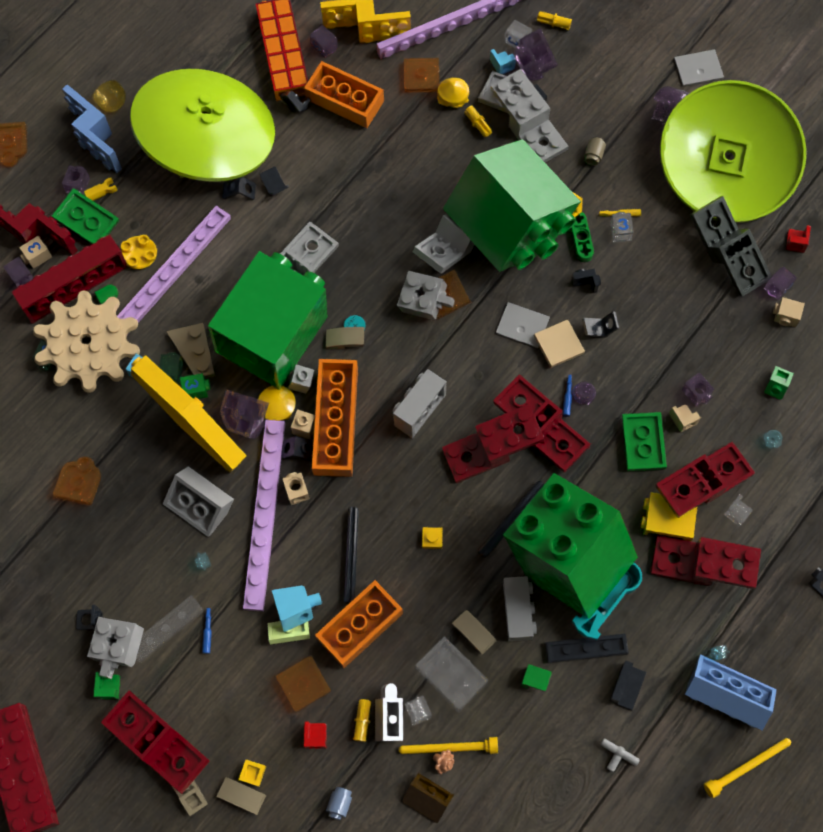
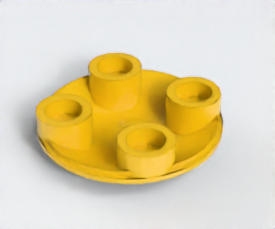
[121,235,157,269]
[258,386,296,421]

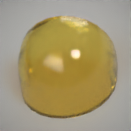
[93,80,126,112]

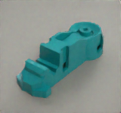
[572,563,642,640]

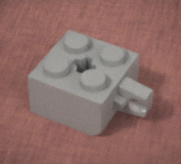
[397,271,455,320]
[87,617,144,679]

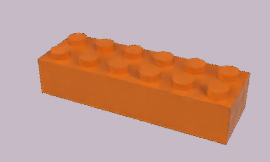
[312,359,358,477]

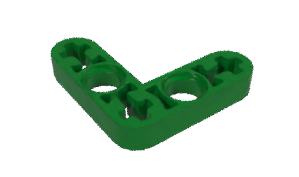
[568,212,594,262]

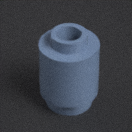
[326,787,352,820]

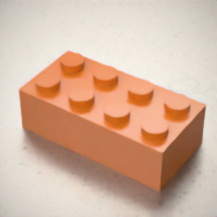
[304,61,384,128]
[315,580,403,668]

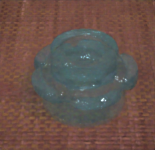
[763,430,783,448]
[195,552,211,571]
[710,645,730,660]

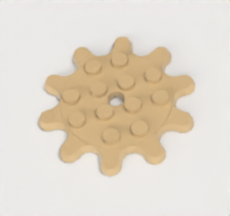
[33,291,140,393]

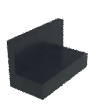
[609,660,647,711]

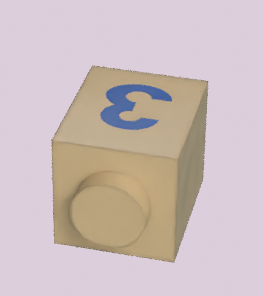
[19,236,52,269]

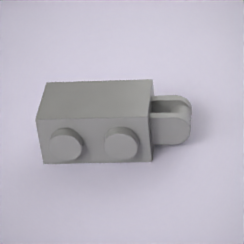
[375,684,403,741]

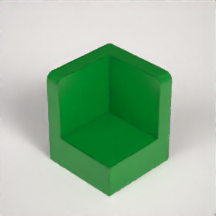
[521,664,552,692]
[94,672,120,700]

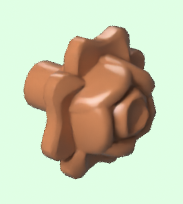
[433,749,454,774]

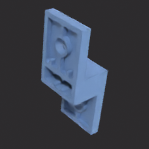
[62,85,122,173]

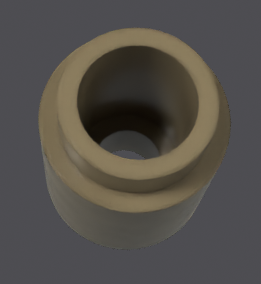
[584,137,606,166]

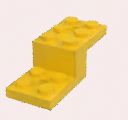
[320,0,411,43]

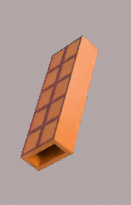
[255,0,308,101]

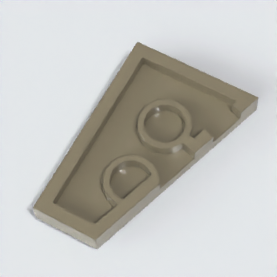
[167,323,215,378]

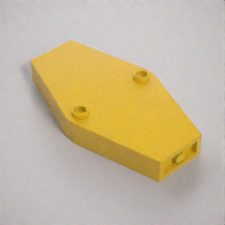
[131,355,247,473]

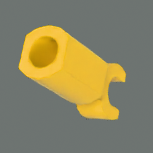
[84,178,117,201]

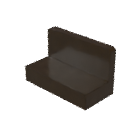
[402,773,454,823]

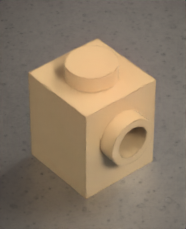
[773,297,805,327]

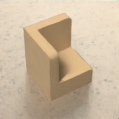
[669,405,700,432]

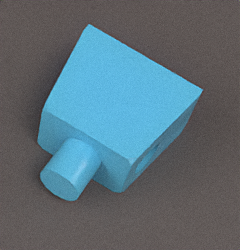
[272,586,322,632]

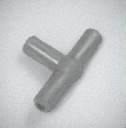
[600,738,640,772]

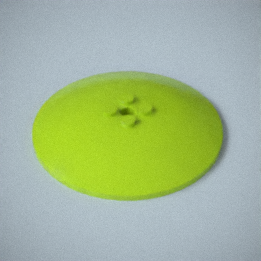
[130,69,275,181]
[660,80,806,223]

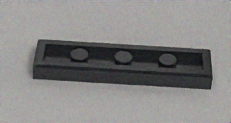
[545,633,629,663]

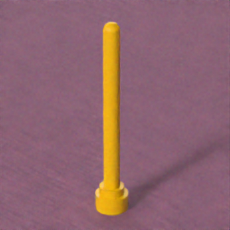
[399,737,498,754]
[703,738,791,799]

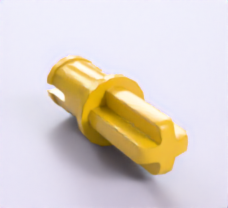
[537,11,572,30]
[464,106,492,137]
[353,699,371,742]

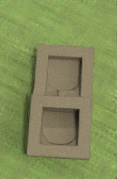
[326,327,364,349]
[452,610,496,654]
[217,777,266,815]
[172,780,208,816]

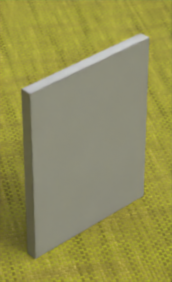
[674,49,724,86]
[496,302,550,348]

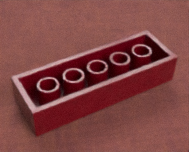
[12,234,128,324]
[0,703,60,832]

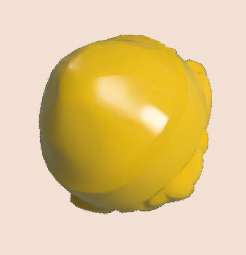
[437,78,469,108]

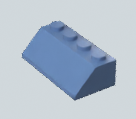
[685,655,776,731]

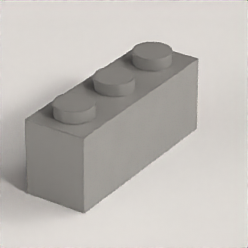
[503,576,537,641]

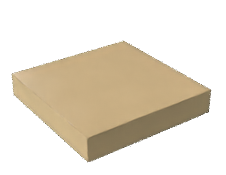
[534,320,585,368]

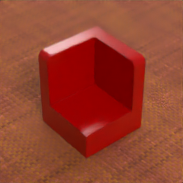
[786,225,811,253]
[304,721,327,749]

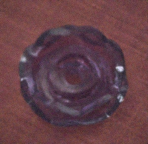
[572,381,596,404]

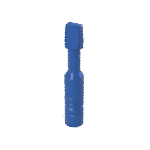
[562,375,572,417]
[202,608,211,654]

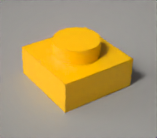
[422,527,442,549]
[239,760,266,787]

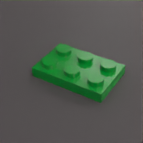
[52,188,119,245]
[622,412,667,471]

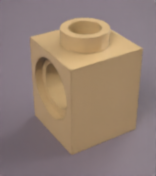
[291,410,315,440]
[283,472,310,505]

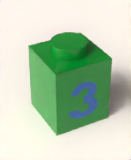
[180,373,211,399]

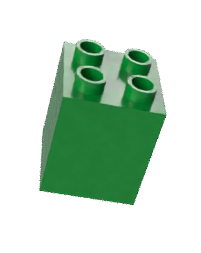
[443,139,581,272]
[208,251,328,390]
[503,473,638,619]

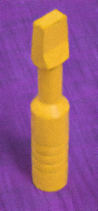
[599,209,641,217]

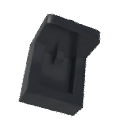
[571,268,601,293]

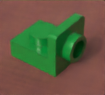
[764,366,794,400]

